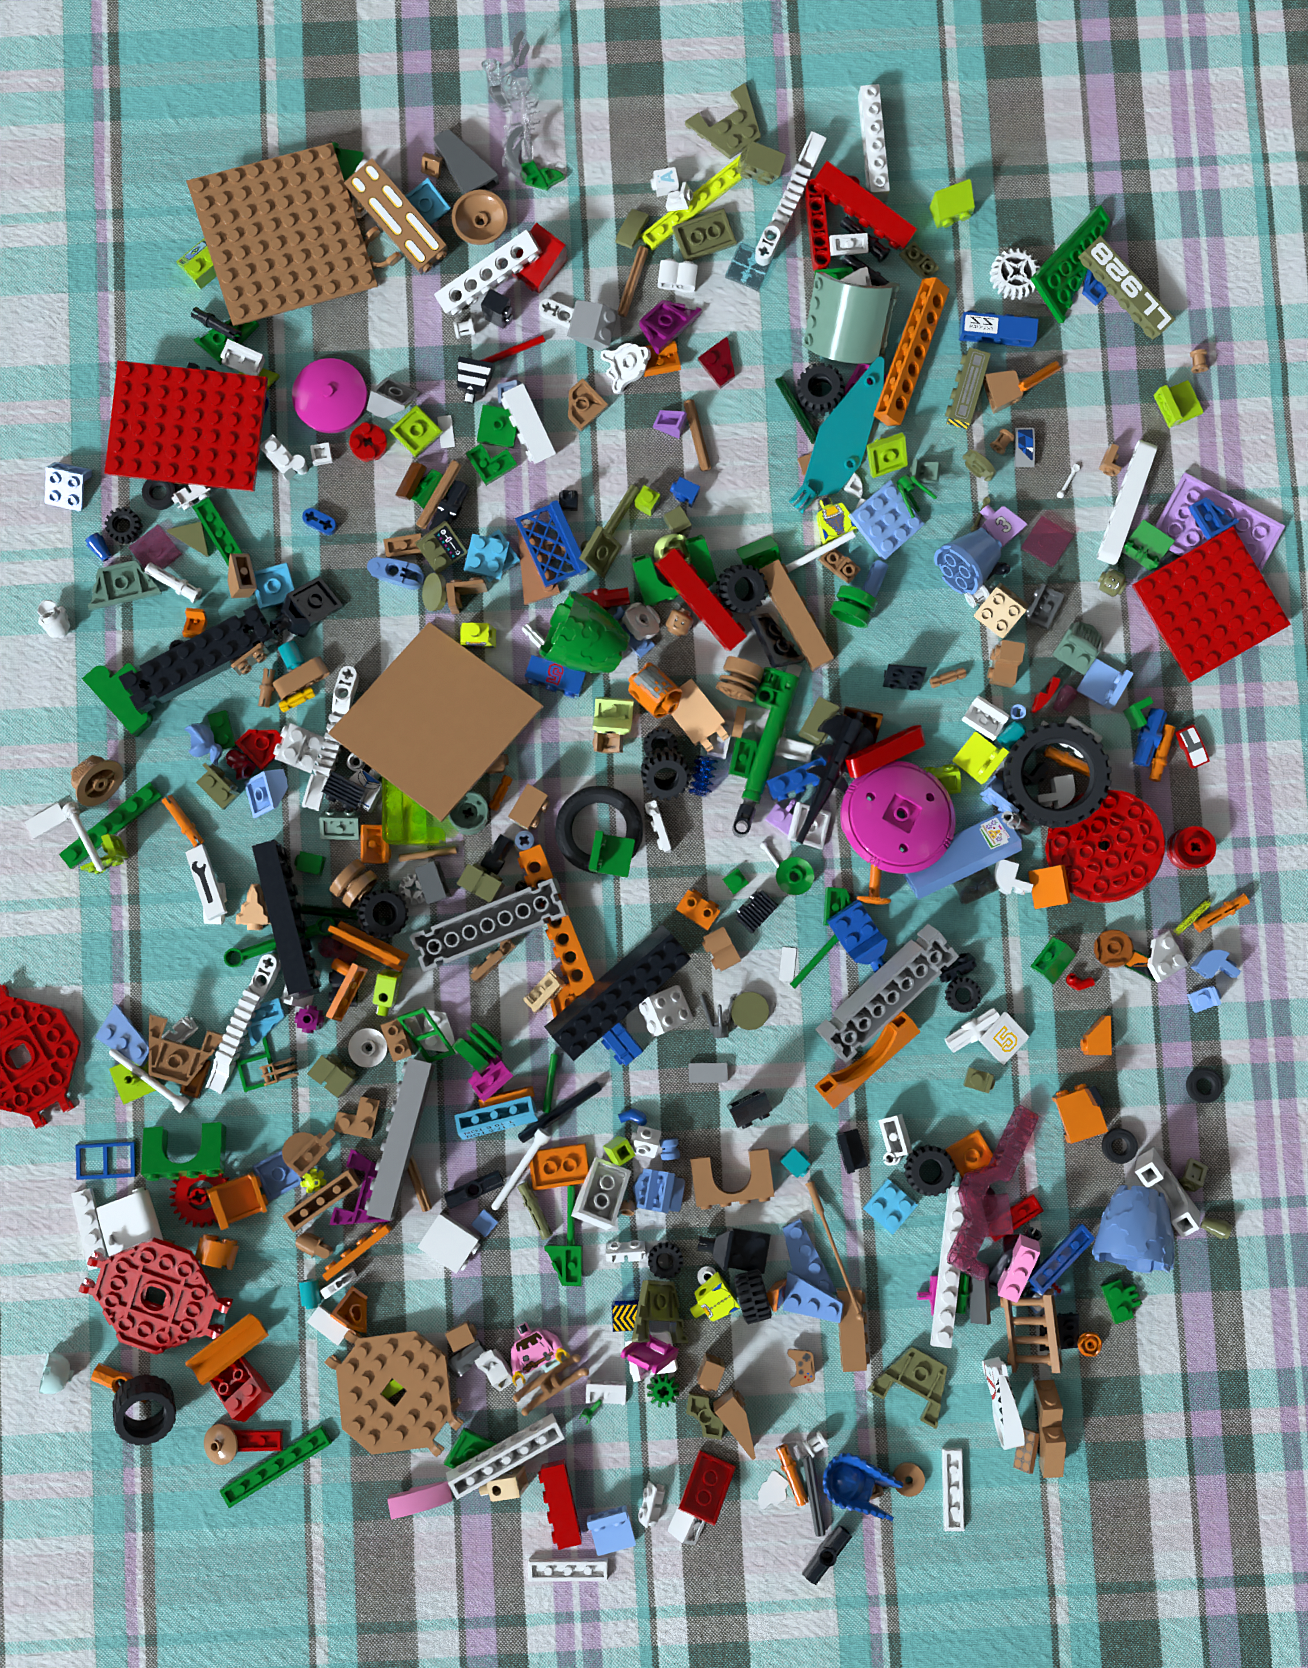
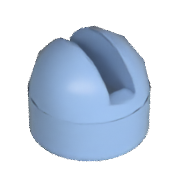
[1010,704,1026,720]

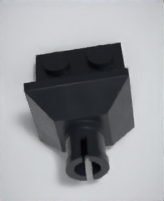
[269,576,343,638]
[697,1226,771,1274]
[988,1227,1042,1297]

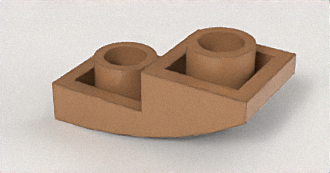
[818,548,861,584]

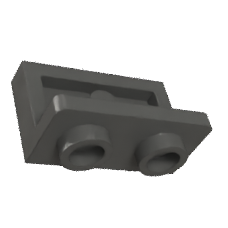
[1025,583,1065,630]

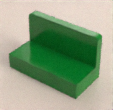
[411,469,452,510]
[736,536,782,570]
[1123,696,1154,731]
[1030,937,1076,984]

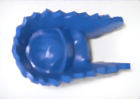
[823,1453,904,1521]

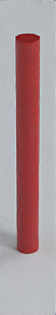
[480,335,546,363]

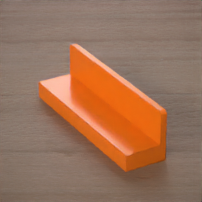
[185,1313,269,1386]

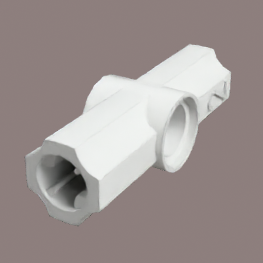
[944,1008,1000,1053]

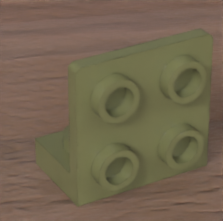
[196,763,240,810]

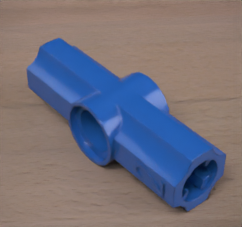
[1132,708,1167,767]

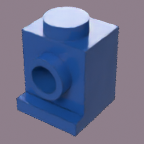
[670,477,700,508]

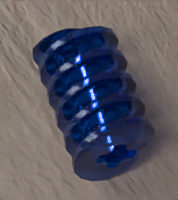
[688,755,718,797]

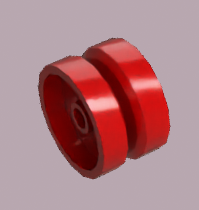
[1166,826,1217,870]

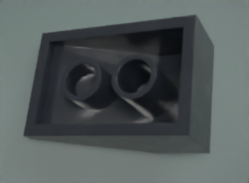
[727,1089,773,1129]

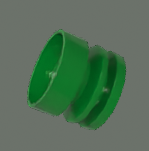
[452,1022,504,1074]

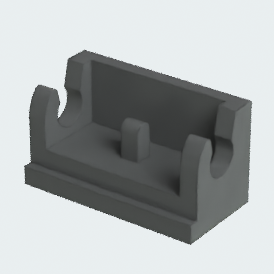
[414,861,452,904]

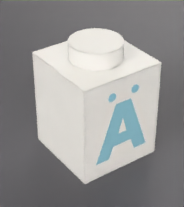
[650,167,679,197]

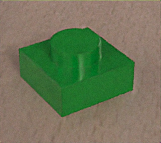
[722,868,749,895]

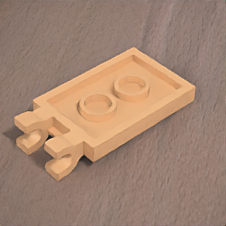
[671,678,729,753]

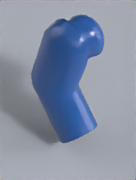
[618,1108,647,1126]

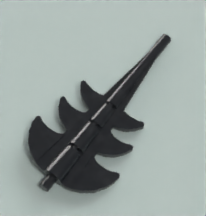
[796,712,875,844]

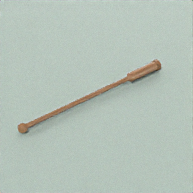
[805,1181,864,1321]

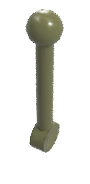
[970,497,991,532]

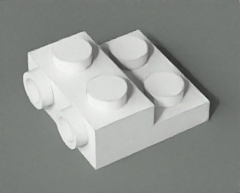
[273,723,325,773]

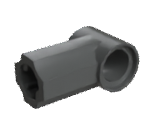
[447,1339,487,1378]

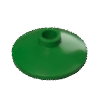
[776,857,814,895]

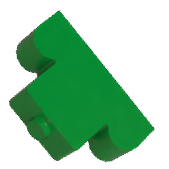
[82,663,153,737]

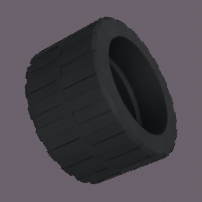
[112,1374,176,1446]

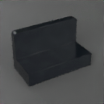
[835,1129,868,1174]

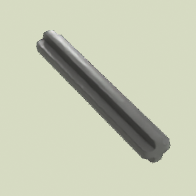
[803,1455,826,1537]

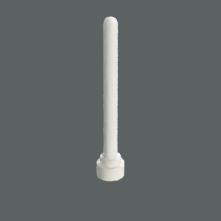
[62,802,104,872]
[109,1049,190,1113]
[492,1128,551,1210]

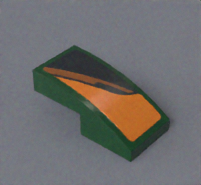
[1123,950,1155,981]

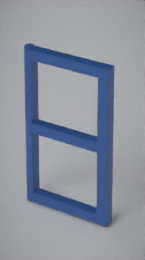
[75,1141,136,1180]

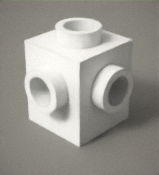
[630,1125,661,1158]

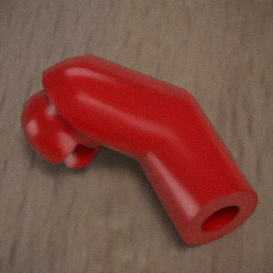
[1066,973,1095,991]

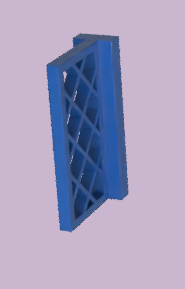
[515,500,588,588]

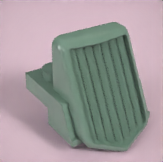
[1052,622,1104,675]

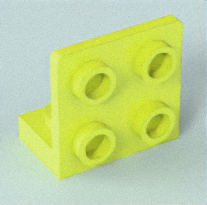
[952,732,1009,785]

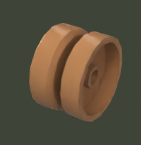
[329,859,379,908]

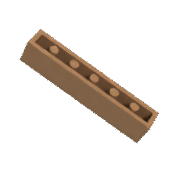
[759,559,835,672]

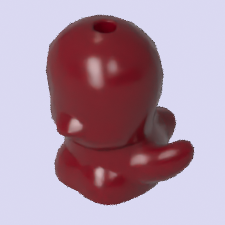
[225,750,256,780]

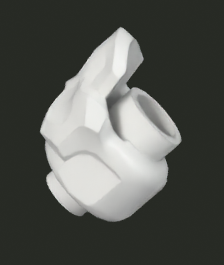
[37,600,70,638]

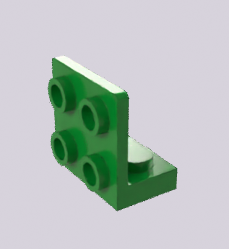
[589,830,635,878]

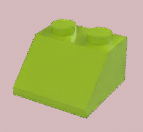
[929,179,975,229]

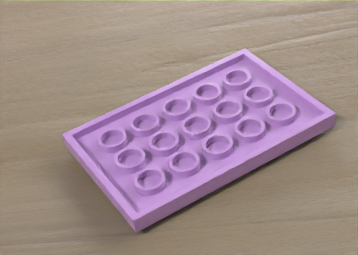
[1155,472,1285,572]

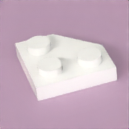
[1147,931,1188,983]

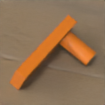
[326,958,368,1022]

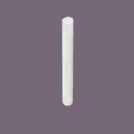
[786,531,855,573]

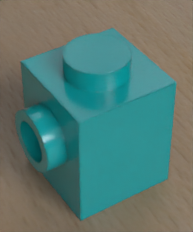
[779,1146,811,1178]

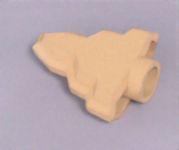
[235,884,271,930]

